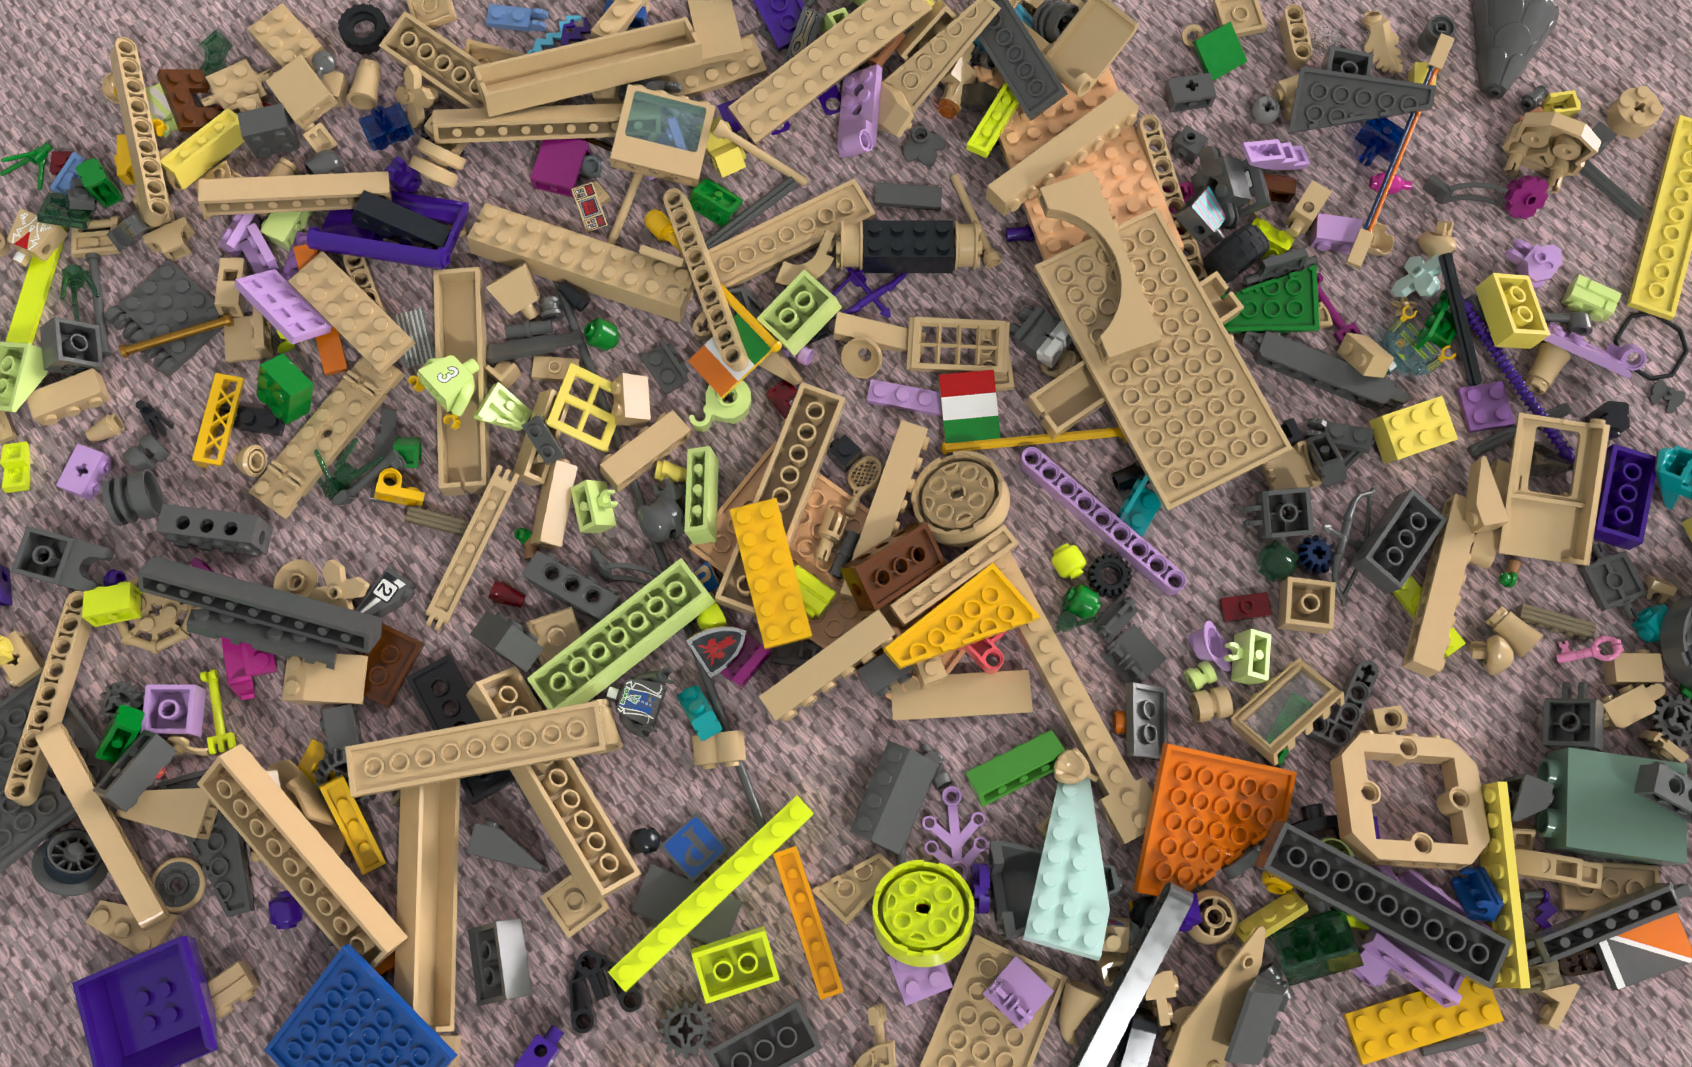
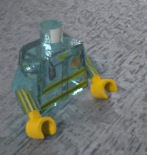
[1383,305,1457,376]

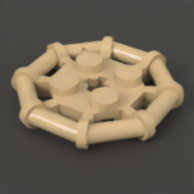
[116,576,202,654]

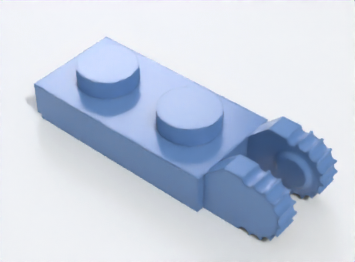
[485,4,549,32]

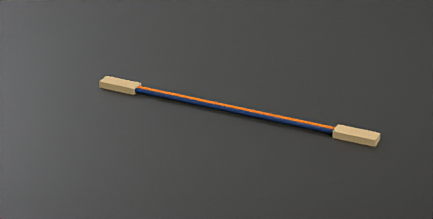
[1345,33,1455,269]

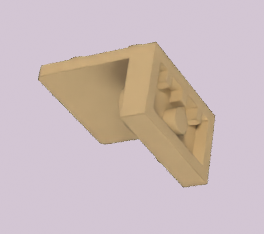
[224,306,273,363]

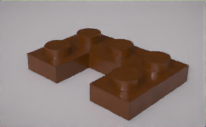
[157,69,220,132]

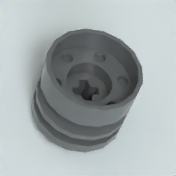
[1032,0,1079,43]
[102,468,164,526]

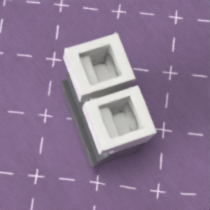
[1009,306,1073,369]

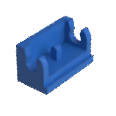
[1450,867,1504,922]

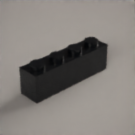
[350,190,451,250]

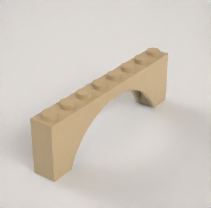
[1037,170,1163,364]

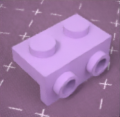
[217,214,260,257]

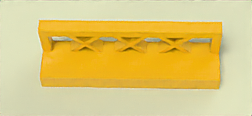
[192,373,245,468]

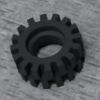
[1087,553,1132,598]

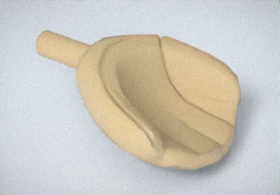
[1054,748,1098,785]

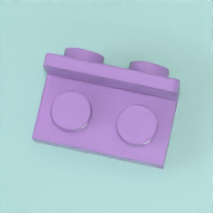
[239,223,281,274]

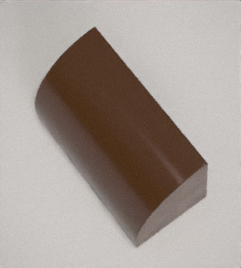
[1263,172,1296,203]

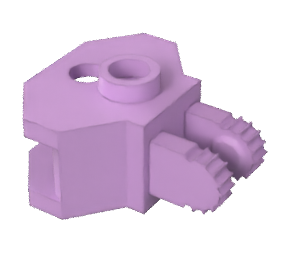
[1505,238,1563,289]

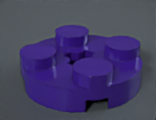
[970,863,990,914]

